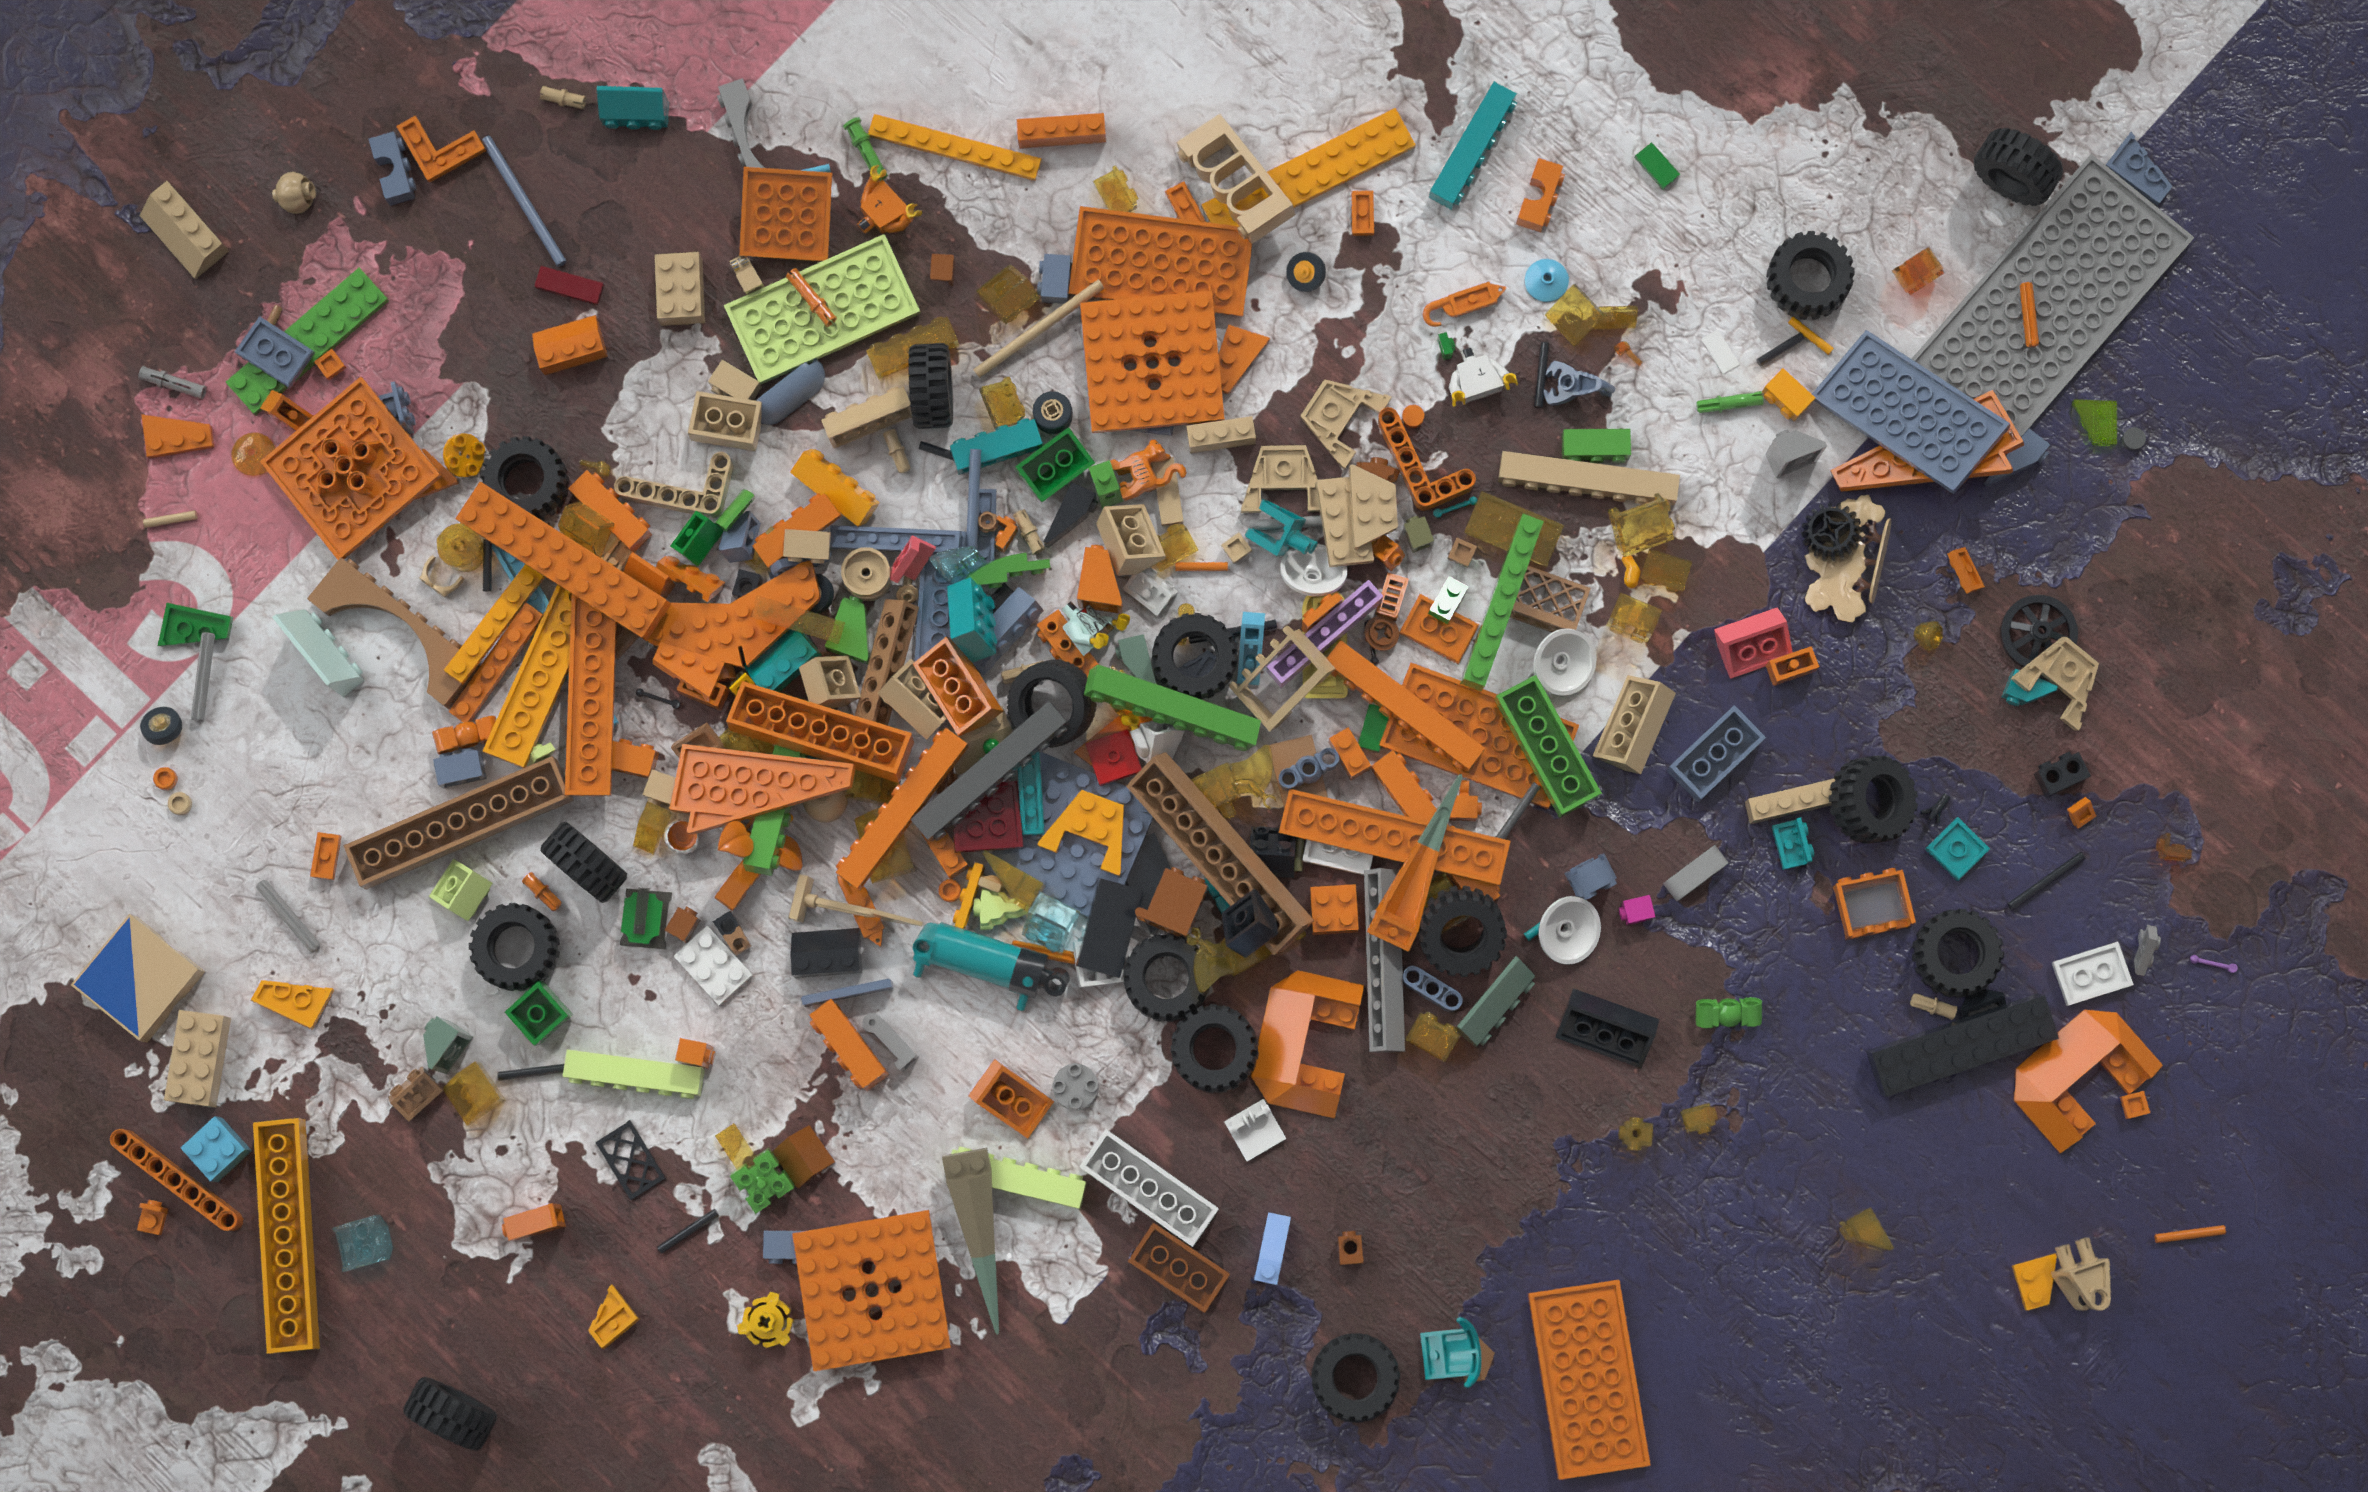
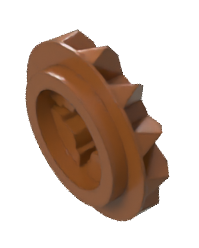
[1363,615,1399,651]

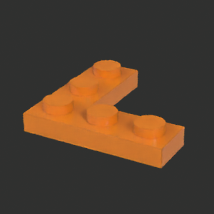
[397,116,486,183]

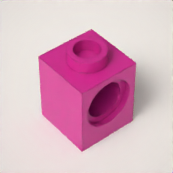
[1619,895,1655,926]

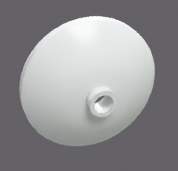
[1280,544,1347,596]
[1534,629,1597,696]
[1539,896,1601,964]

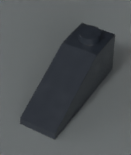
[1043,483,1099,548]

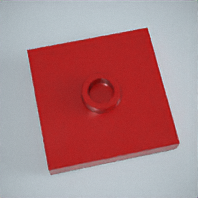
[1085,729,1142,786]

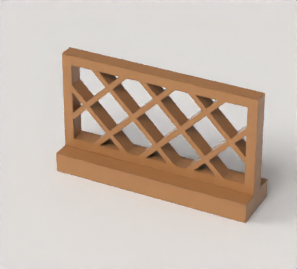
[1510,566,1591,633]

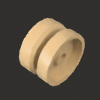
[841,547,893,601]

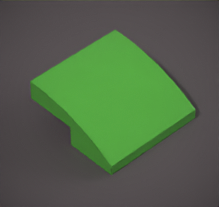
[715,489,755,532]

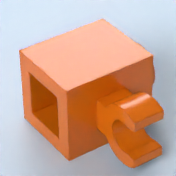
[1449,780,1482,822]

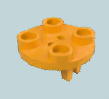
[443,433,485,477]

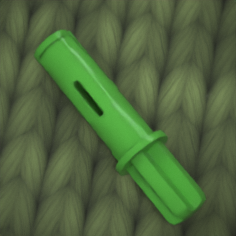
[1696,391,1764,413]

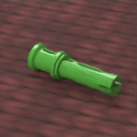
[843,117,888,181]

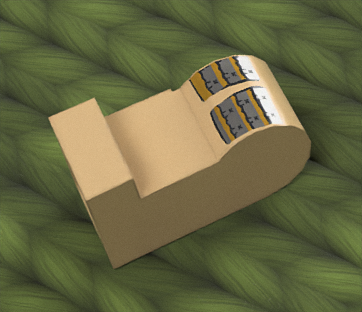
[729,256,764,295]

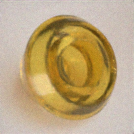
[1914,621,1943,651]

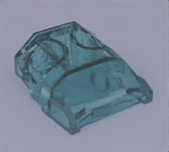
[929,546,987,584]
[333,1215,393,1272]

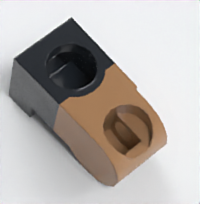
[712,911,752,956]

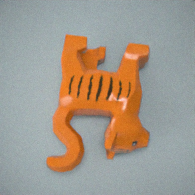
[1110,440,1187,501]

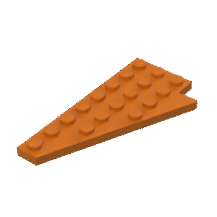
[670,744,856,835]

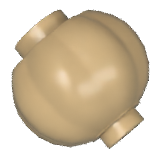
[272,172,316,214]

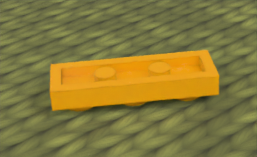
[952,862,985,930]

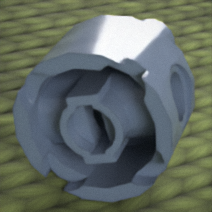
[1564,853,1617,900]

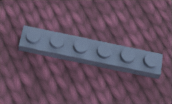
[830,525,962,555]

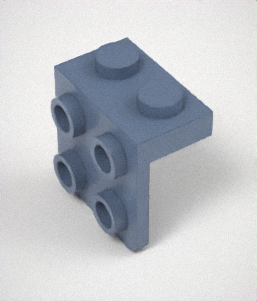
[379,381,416,434]

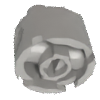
[1052,1063,1099,1110]

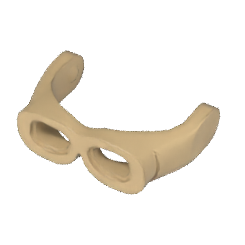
[419,555,465,597]

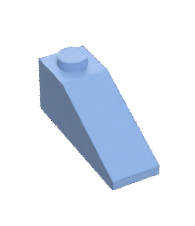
[1254,1212,1291,1285]

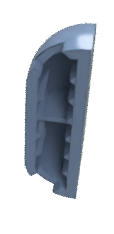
[756,359,825,425]

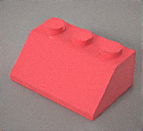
[1714,608,1793,679]

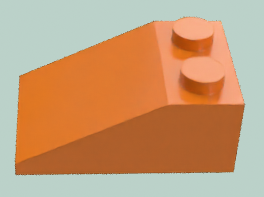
[968,1059,1054,1139]

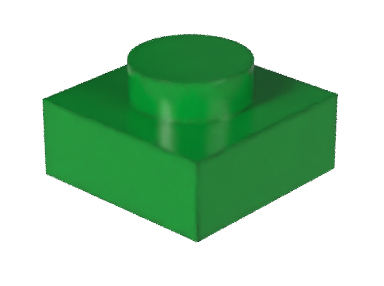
[1437,332,1456,361]

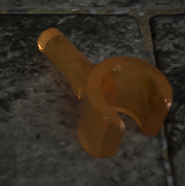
[1614,341,1643,366]

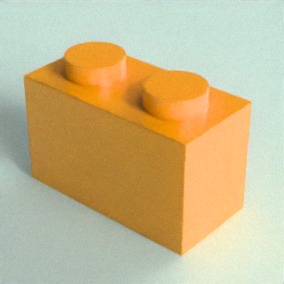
[1762,368,1815,422]

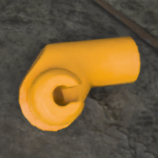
[1621,554,1641,589]

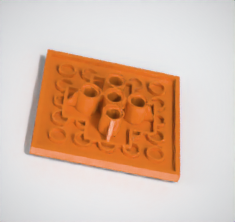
[1080,291,1225,434]
[260,376,442,560]
[792,1210,951,1372]

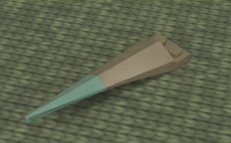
[942,1148,999,1335]

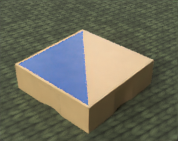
[71,914,205,1043]

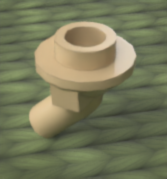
[896,576,918,603]

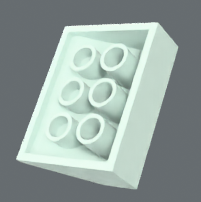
[272,609,365,697]

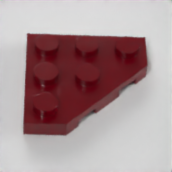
[953,781,1023,853]

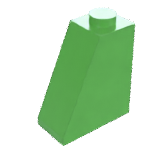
[825,596,870,665]

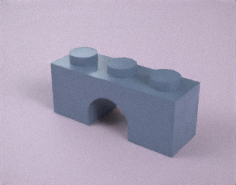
[369,131,417,206]

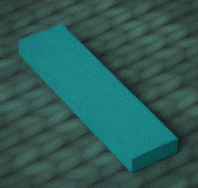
[1018,751,1045,835]

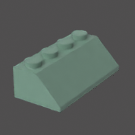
[1455,957,1535,1047]

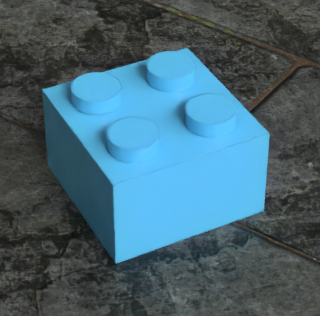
[181,1116,252,1182]

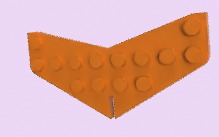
[648,560,821,668]

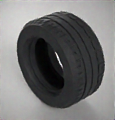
[1007,659,1097,748]

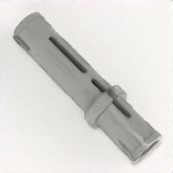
[138,366,207,399]

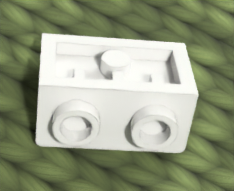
[1123,567,1178,616]

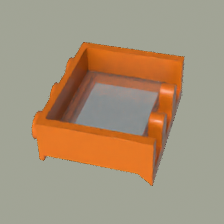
[1833,868,1916,940]

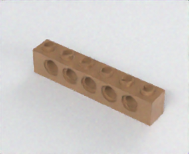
[855,599,919,726]

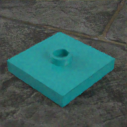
[1925,817,1990,881]

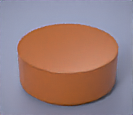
[1402,405,1424,428]
[153,767,178,790]
[938,879,962,902]

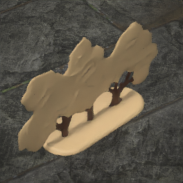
[1805,495,1891,622]

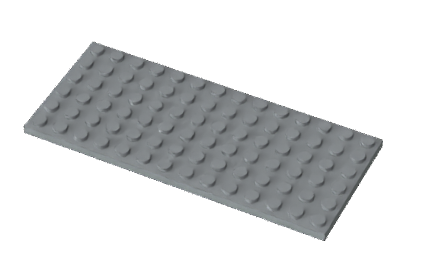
[1912,154,2194,436]

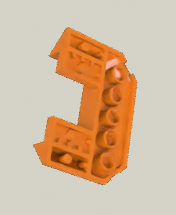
[1251,970,1364,1119]
[2014,1010,2163,1154]

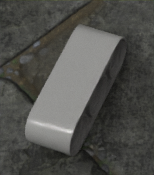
[1663,845,1729,901]

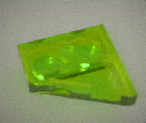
[2072,399,2117,446]

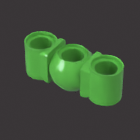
[1696,997,1762,1028]

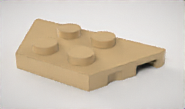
[1349,465,1398,550]

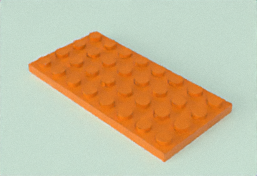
[1068,206,1253,317]
[1379,662,1579,809]
[1528,1280,1651,1480]

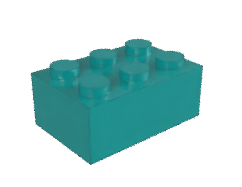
[947,577,997,663]

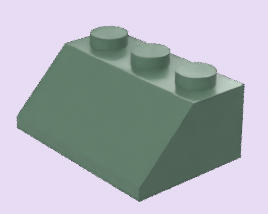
[423,1016,473,1074]

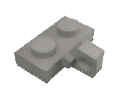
[2134,925,2161,976]

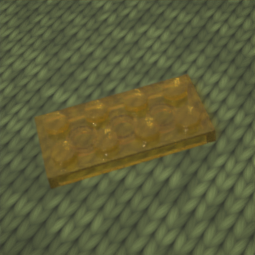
[1464,491,1564,567]

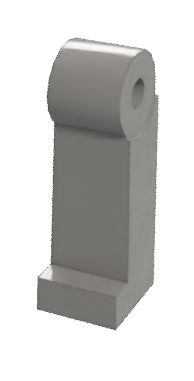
[862,1013,919,1073]

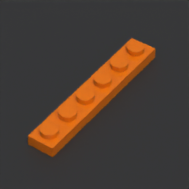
[449,602,544,723]

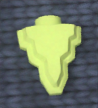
[973,887,1029,930]

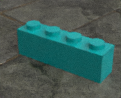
[950,418,1043,475]

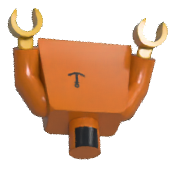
[857,165,922,234]

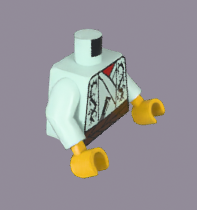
[1062,601,1130,656]

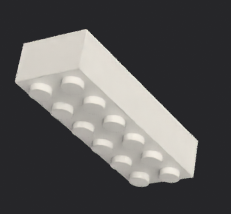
[1080,1129,1219,1247]

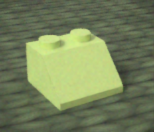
[429,859,493,921]

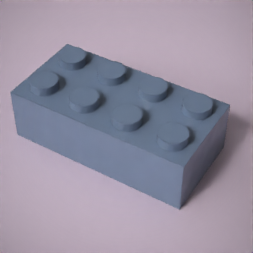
[1666,705,1766,802]

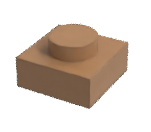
[1447,538,1477,568]

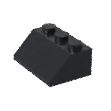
[790,928,862,978]

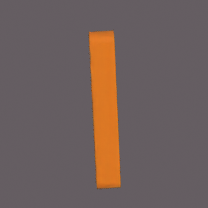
[110,1129,243,1231]

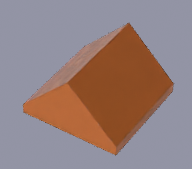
[772,1125,836,1189]

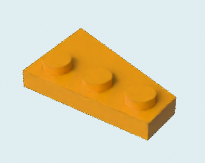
[251,980,334,1030]

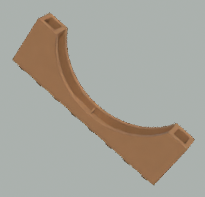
[307,557,480,709]

